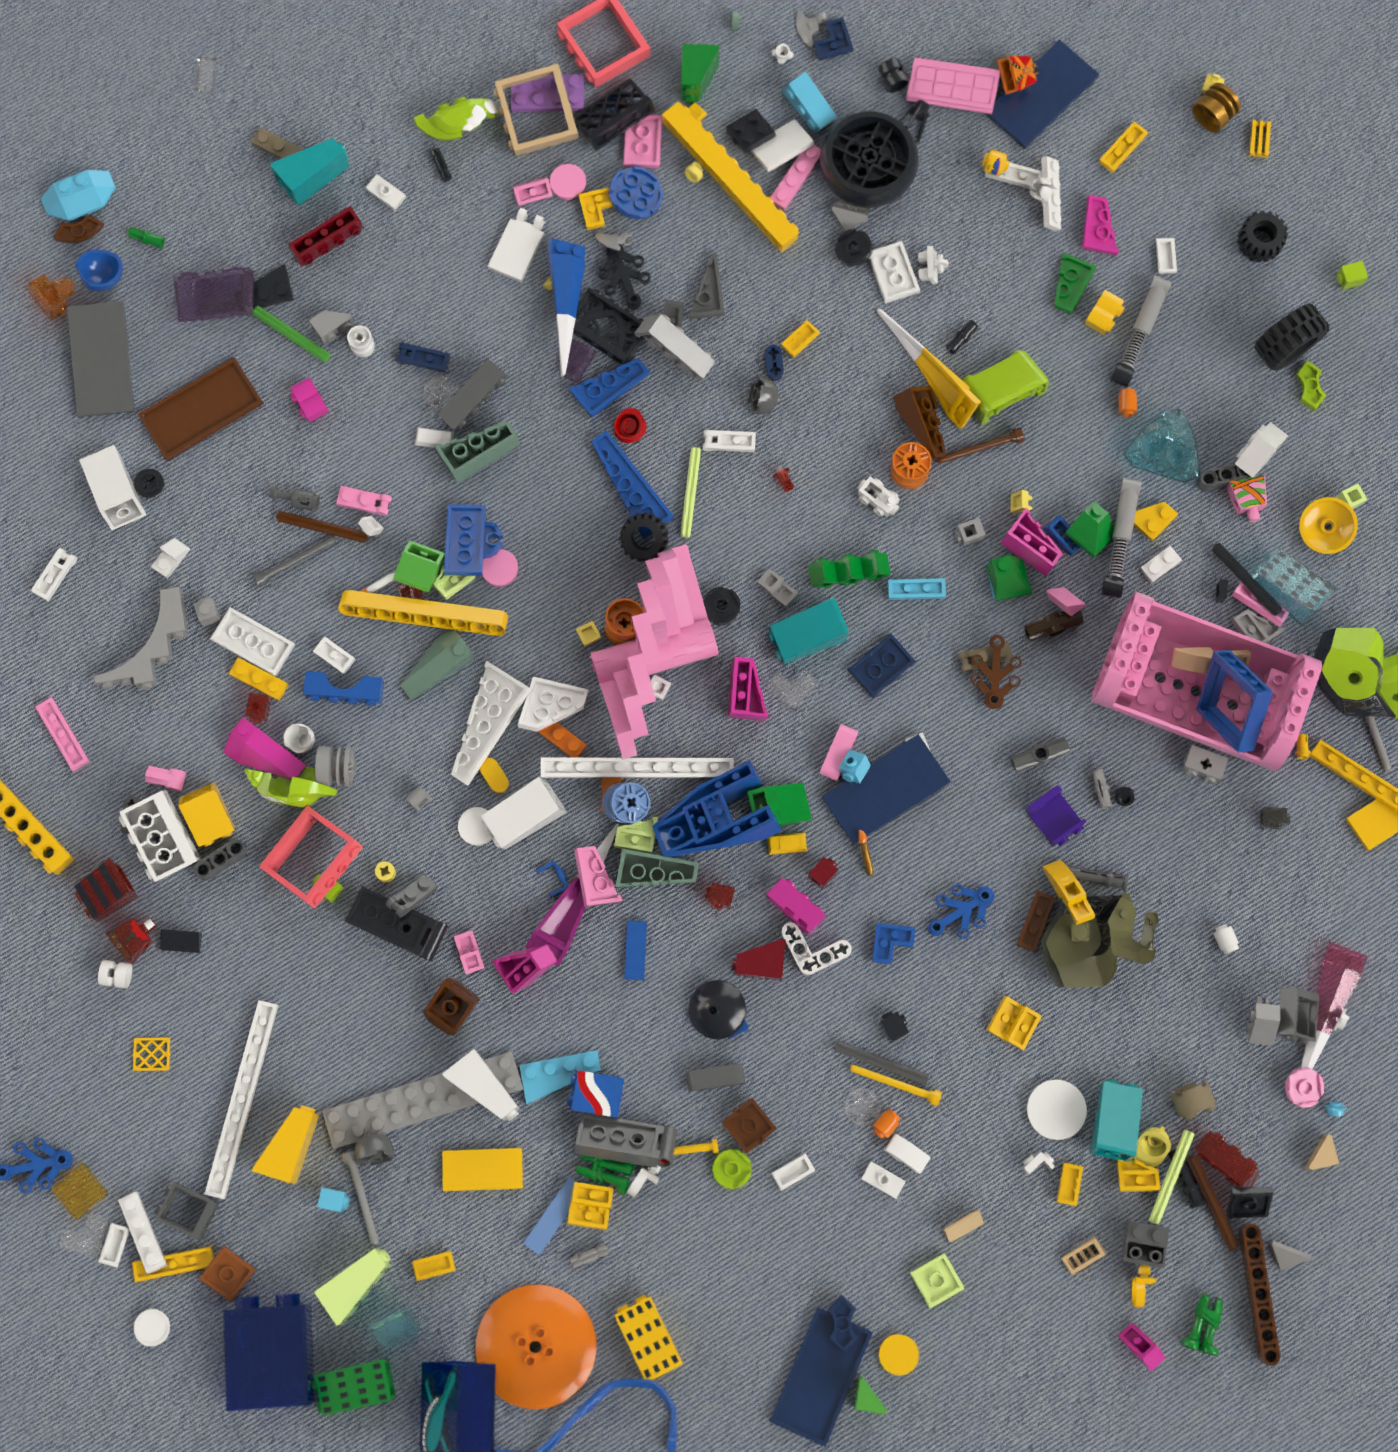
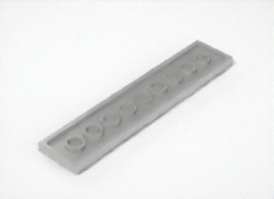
[322,1051,524,1149]

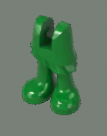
[575,1155,635,1196]
[1181,1293,1223,1357]

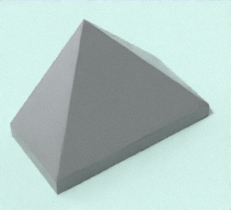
[832,200,870,231]
[1268,1241,1312,1271]

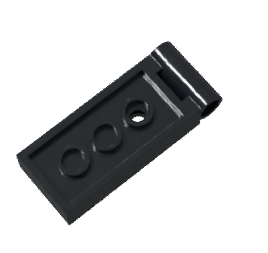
[345,886,449,962]

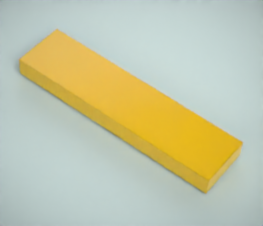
[132,1246,214,1282]

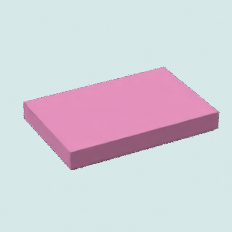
[623,115,662,169]

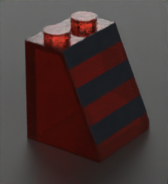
[74,859,138,921]

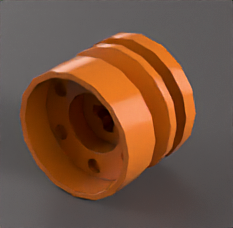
[890,442,932,490]
[604,598,644,645]

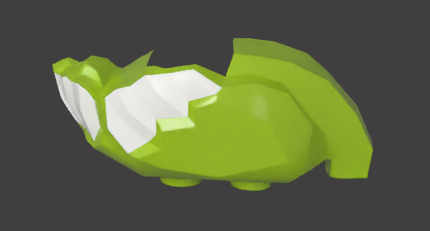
[413,96,500,142]
[245,766,338,808]

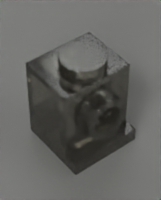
[1260,807,1290,830]

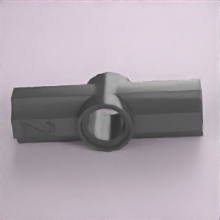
[1010,737,1070,772]

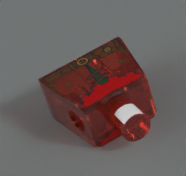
[105,918,157,964]

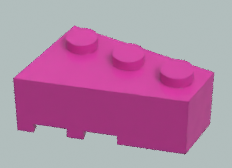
[1001,508,1063,576]
[492,945,557,994]

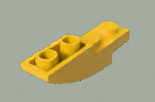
[1043,860,1095,925]

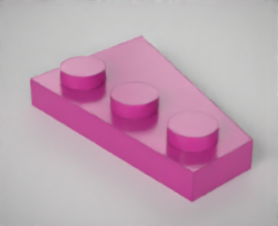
[1082,195,1119,256]

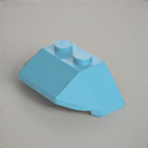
[41,170,116,221]

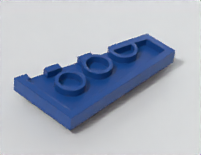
[568,358,650,418]

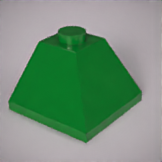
[1065,501,1113,558]
[986,555,1032,601]

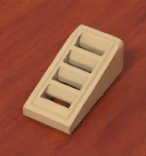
[1061,1235,1106,1275]

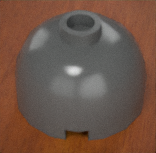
[748,376,781,414]
[354,1131,395,1166]

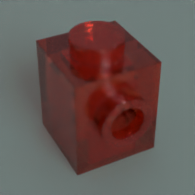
[245,693,272,724]
[705,882,735,910]

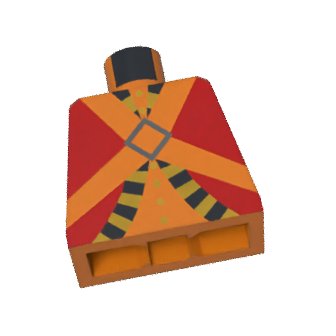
[997,56,1039,95]

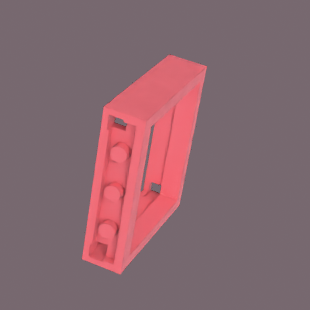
[556,0,651,88]
[259,805,363,909]

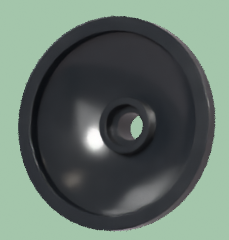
[689,980,747,1039]

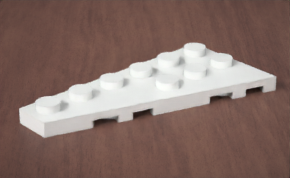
[451,661,532,785]

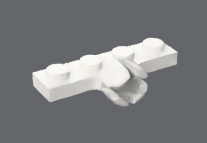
[1030,156,1061,232]

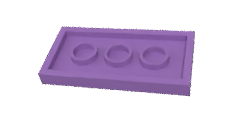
[511,74,584,112]

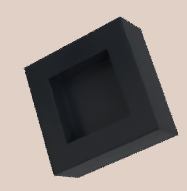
[1215,579,1228,603]

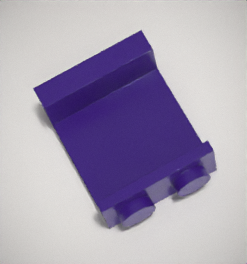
[1025,785,1087,847]

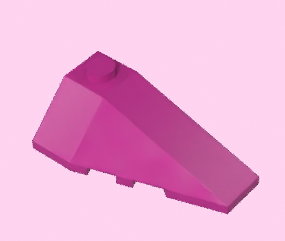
[224,717,307,780]

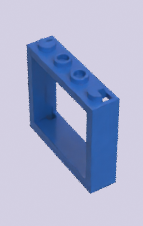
[1196,650,1273,753]

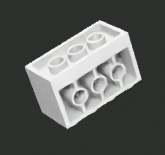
[118,790,201,882]

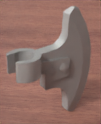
[796,10,828,47]
[595,232,632,250]

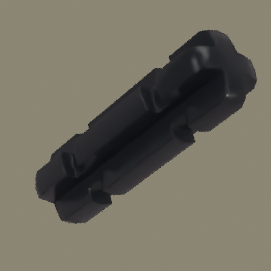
[431,148,452,182]

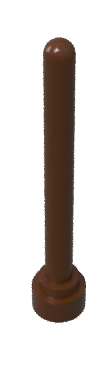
[936,427,1024,464]

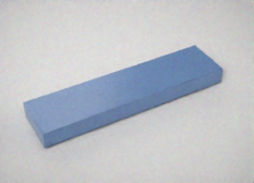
[523,1177,576,1255]

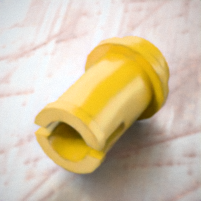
[1295,734,1311,759]

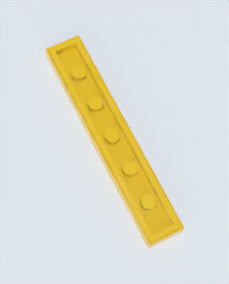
[1309,739,1398,813]

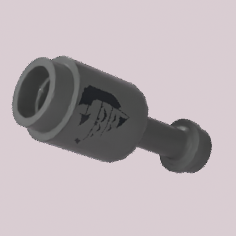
[269,487,320,511]

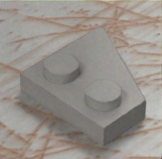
[1231,609,1284,643]

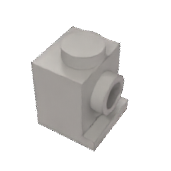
[955,518,986,546]

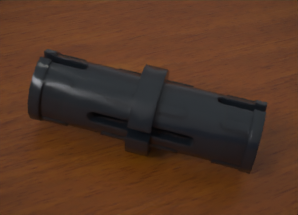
[946,320,979,355]

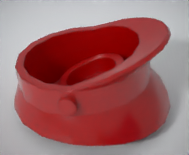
[613,408,647,443]

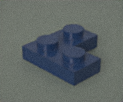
[813,17,854,61]

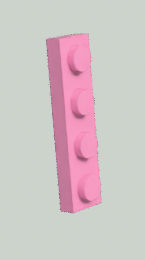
[770,145,821,211]

